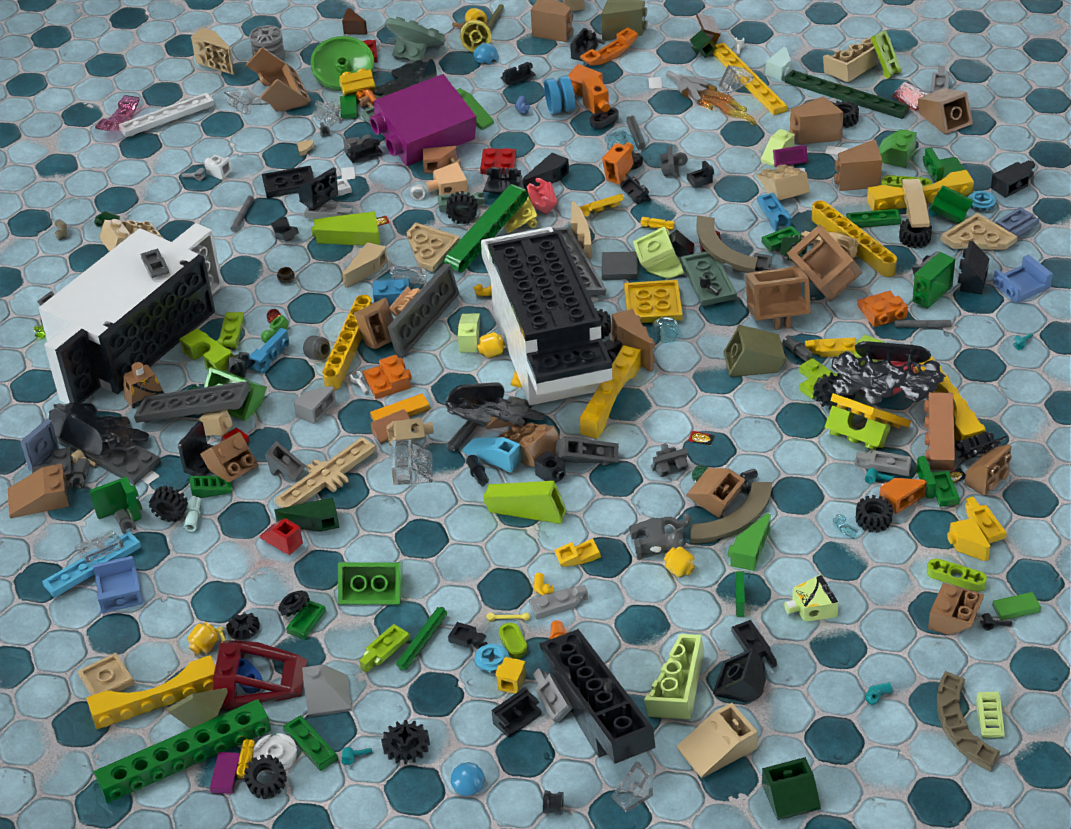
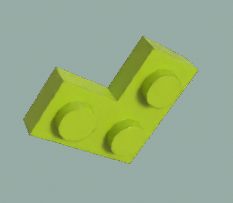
[799,358,837,399]

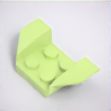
[633,226,684,279]

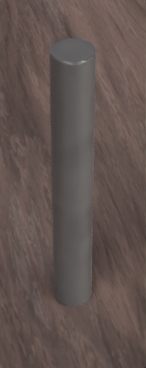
[230,195,254,232]
[895,320,952,328]

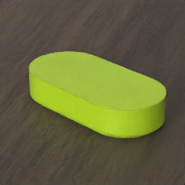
[499,623,528,659]

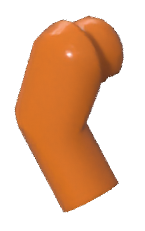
[356,90,377,105]

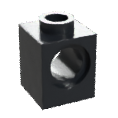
[534,451,566,483]

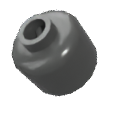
[303,336,330,360]

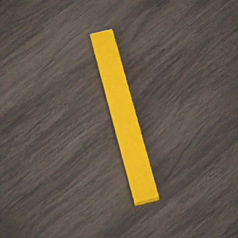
[712,42,788,116]

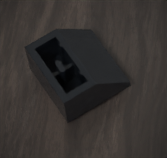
[298,167,338,211]
[958,241,990,295]

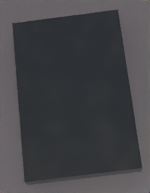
[262,165,314,198]

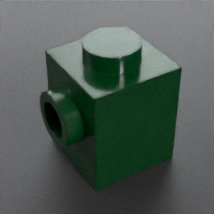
[690,30,717,58]

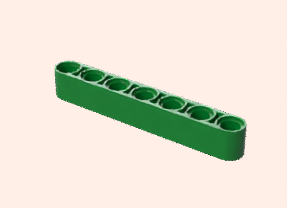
[444,184,528,273]

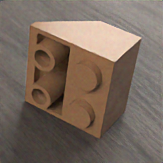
[354,298,394,349]
[200,432,259,482]
[964,444,1012,496]
[686,468,745,518]
[928,582,984,635]

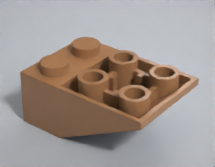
[612,309,655,372]
[498,423,560,467]

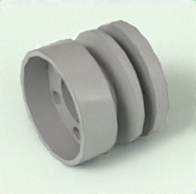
[249,25,285,60]

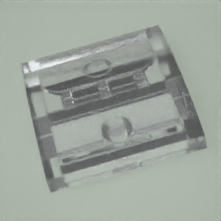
[74,529,124,563]

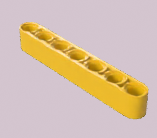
[811,200,897,277]
[322,295,372,391]

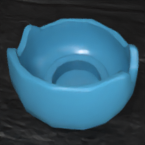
[473,43,499,64]
[450,762,485,796]

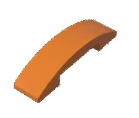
[580,27,638,65]

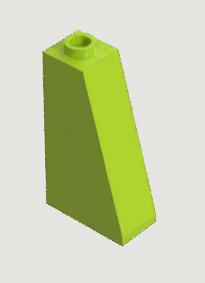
[311,211,380,246]
[483,481,567,524]

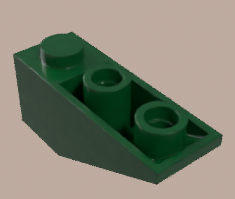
[274,497,340,532]

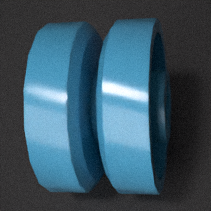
[544,75,575,115]

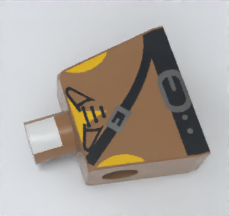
[123,362,164,409]

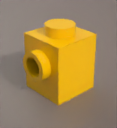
[496,657,526,694]

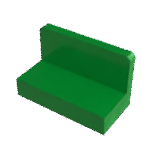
[930,186,973,224]

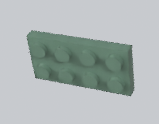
[680,252,737,306]

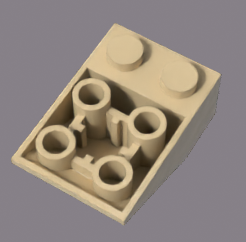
[191,27,235,75]
[756,165,810,200]
[99,219,164,251]
[676,703,758,778]

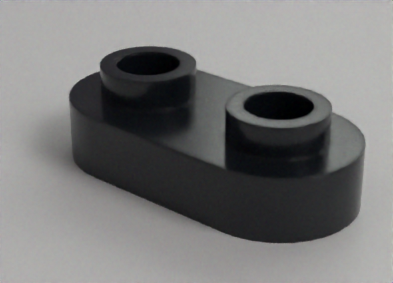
[590,107,619,129]

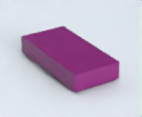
[773,145,808,167]
[210,752,241,794]

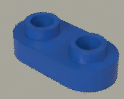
[237,658,263,693]

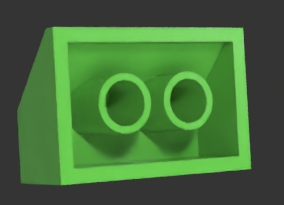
[204,368,267,421]
[338,562,403,604]

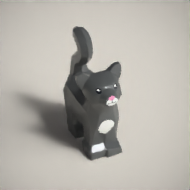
[629,513,691,560]

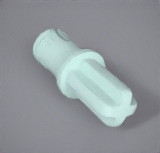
[183,496,201,532]

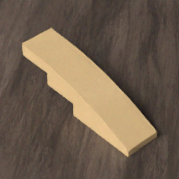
[902,179,930,228]
[571,201,592,258]

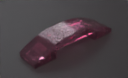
[95,95,140,132]

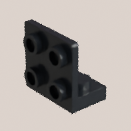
[178,421,213,476]

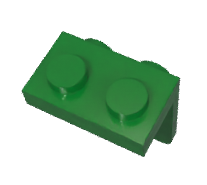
[923,147,965,183]
[89,476,143,521]

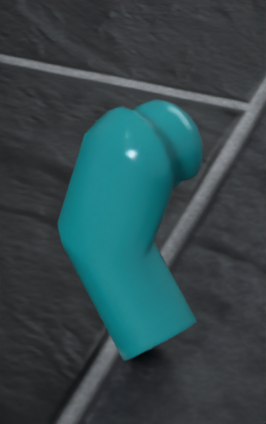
[865,682,893,705]

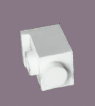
[204,155,232,180]

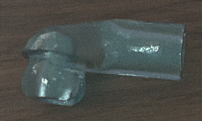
[833,514,858,539]

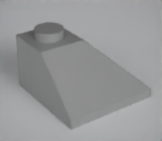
[302,664,352,717]

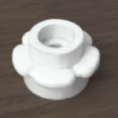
[410,184,427,200]

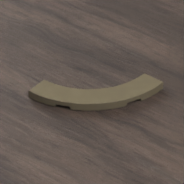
[696,216,758,273]
[691,482,772,544]
[937,671,1000,772]

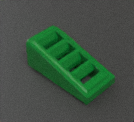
[189,476,232,498]

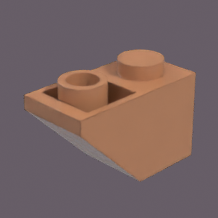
[423,146,457,174]

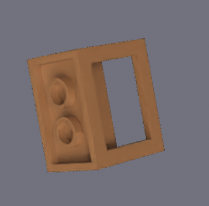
[787,224,863,302]
[745,266,811,330]

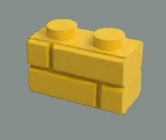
[339,68,375,96]

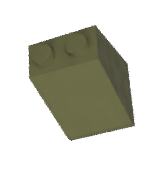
[601,0,648,41]
[723,325,786,377]

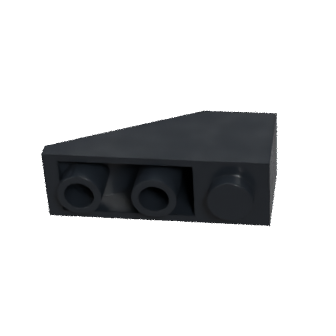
[522,153,569,190]

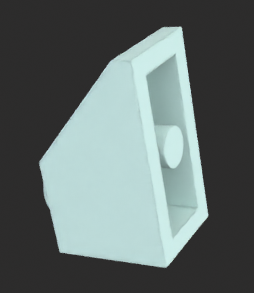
[765,47,791,81]

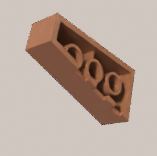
[924,392,955,470]

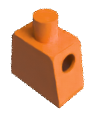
[568,64,603,97]
[582,74,610,114]
[602,142,634,185]

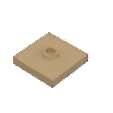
[77,653,135,696]

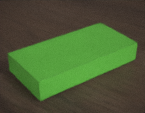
[992,592,1041,621]

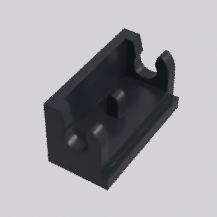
[570,28,598,62]
[491,687,542,738]

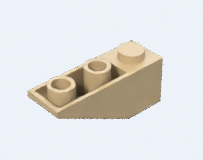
[342,242,388,288]

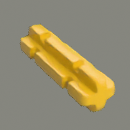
[641,217,675,231]
[236,739,255,779]

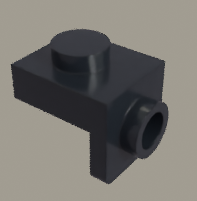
[687,160,714,188]
[271,217,299,241]
[228,352,255,378]

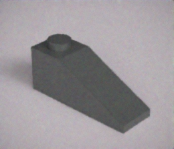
[555,436,619,463]

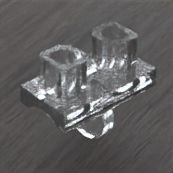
[313,100,344,127]

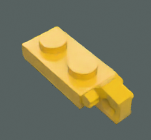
[579,194,624,217]
[805,337,856,357]
[965,496,1007,544]

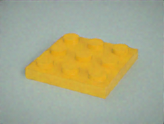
[624,280,683,323]

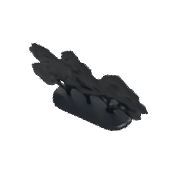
[373,59,437,104]
[831,341,946,406]
[445,382,545,426]
[49,402,149,456]

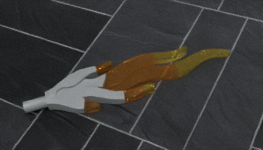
[666,71,756,126]

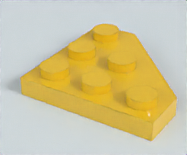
[830,393,911,429]

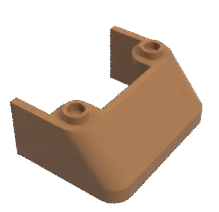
[245,47,311,112]

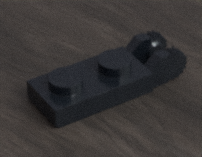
[731,620,777,671]

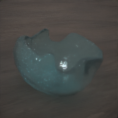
[651,316,680,343]

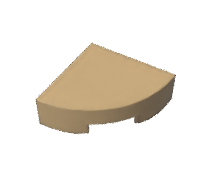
[297,140,314,156]

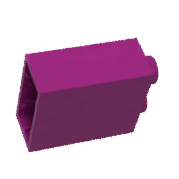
[369,74,477,166]

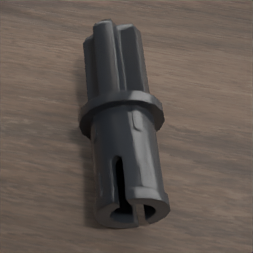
[466,455,489,486]

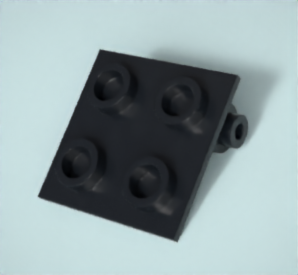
[483,167,522,194]
[956,432,1007,460]

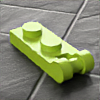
[871,30,901,79]
[218,312,244,349]

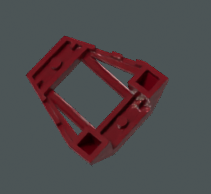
[213,640,307,710]

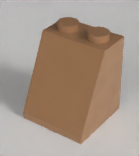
[530,0,574,42]
[917,88,973,134]
[789,96,843,145]
[834,140,882,191]

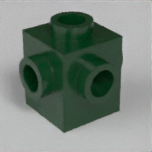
[780,235,808,261]

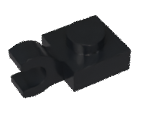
[448,622,488,649]

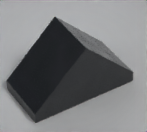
[669,229,694,257]

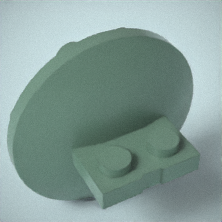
[385,17,446,62]

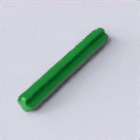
[396,607,447,670]

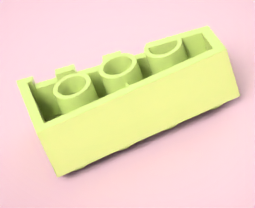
[644,634,705,719]

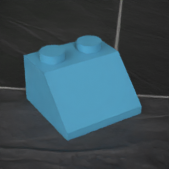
[373,277,410,307]

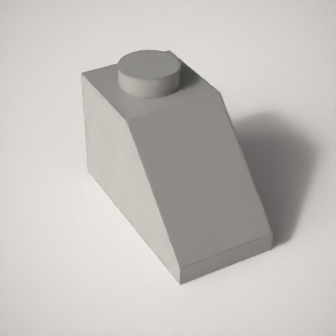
[294,386,336,424]

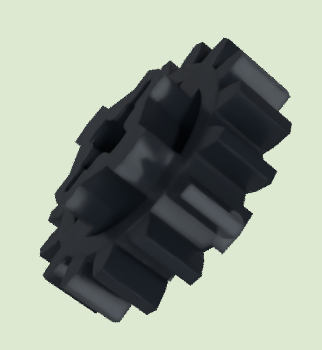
[813,372,855,410]
[381,720,430,765]

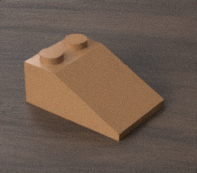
[8,464,69,518]

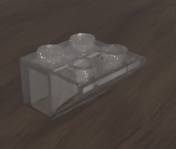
[391,440,433,485]

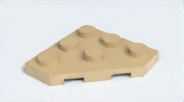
[940,213,1018,250]
[406,222,460,272]

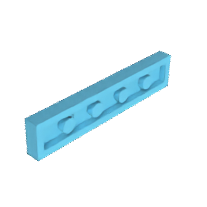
[42,531,141,598]

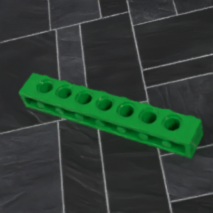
[93,699,271,803]

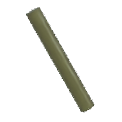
[487,4,504,30]

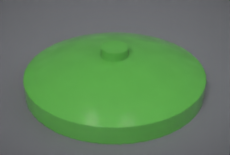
[311,36,374,91]

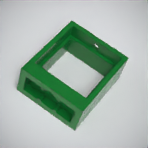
[912,252,955,309]

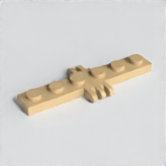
[274,437,376,508]

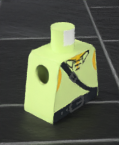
[784,575,839,622]

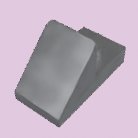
[265,441,306,481]

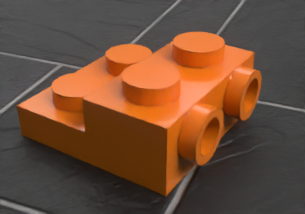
[857,290,908,327]
[362,355,412,399]

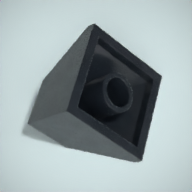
[713,648,766,703]

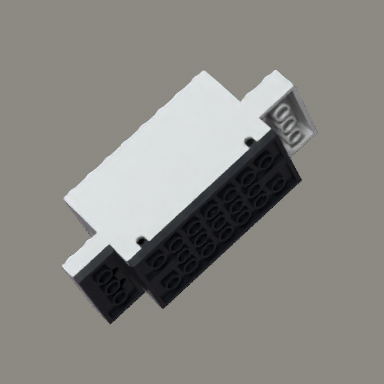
[38,223,223,404]
[481,227,612,406]

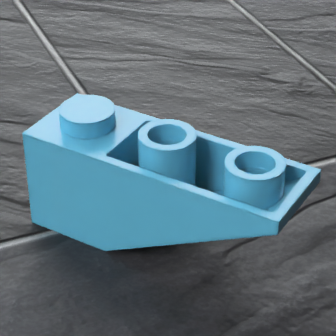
[462,437,522,473]

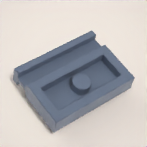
[996,207,1039,237]

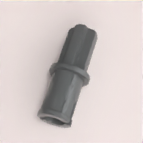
[782,335,813,361]

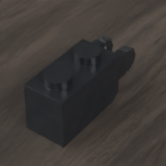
[991,160,1035,198]

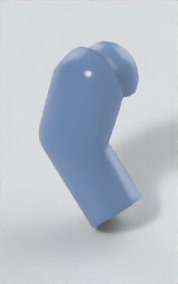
[515,96,530,114]

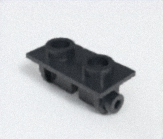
[500,62,536,86]
[346,139,383,163]
[620,173,651,204]

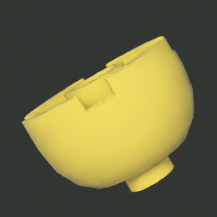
[460,20,491,52]

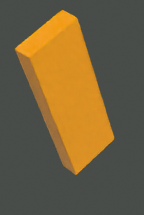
[370,393,430,421]

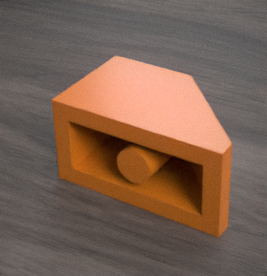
[879,478,927,514]

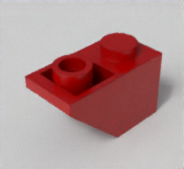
[260,518,303,555]

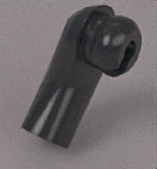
[740,469,758,493]

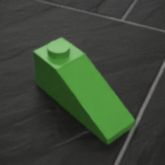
[457,88,494,130]
[728,513,771,571]

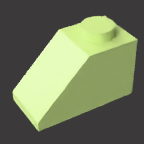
[761,129,794,167]

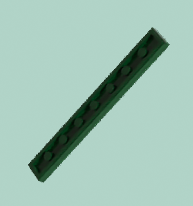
[785,70,910,119]

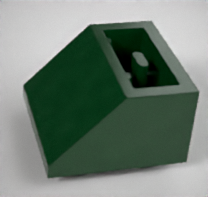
[762,757,821,821]

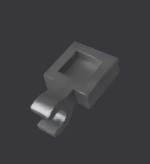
[343,134,371,154]

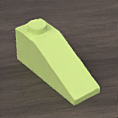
[458,313,480,353]

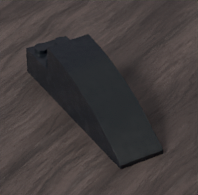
[539,629,656,764]

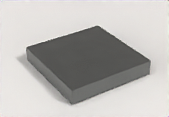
[602,251,637,280]

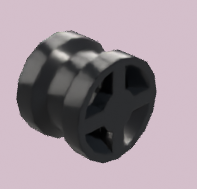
[543,790,564,815]

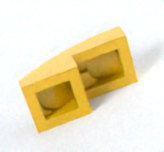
[554,538,601,567]

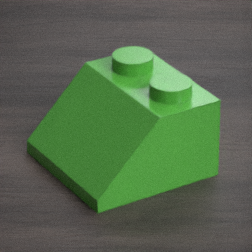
[879,129,917,168]

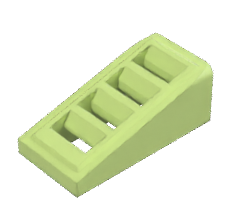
[976,692,1005,738]

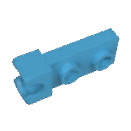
[757,193,792,231]
[249,328,290,374]

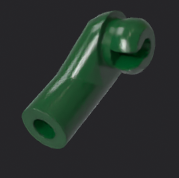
[94,211,120,227]

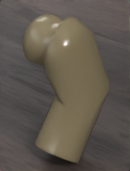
[55,219,67,240]

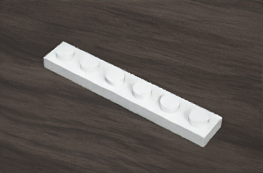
[118,93,214,137]

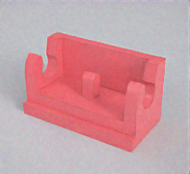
[527,178,558,215]

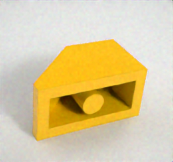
[947,517,990,561]

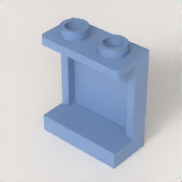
[993,254,1053,303]
[93,556,143,614]

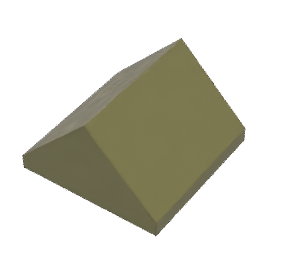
[167,688,228,729]

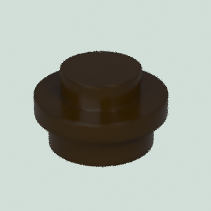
[277,267,295,283]

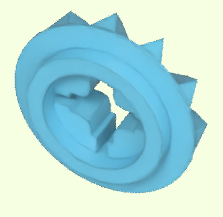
[968,191,996,211]
[475,644,509,673]

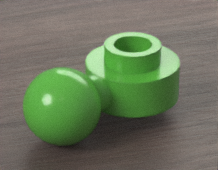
[261,315,289,343]

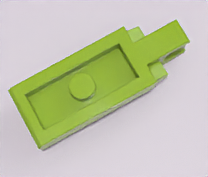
[359,624,410,673]

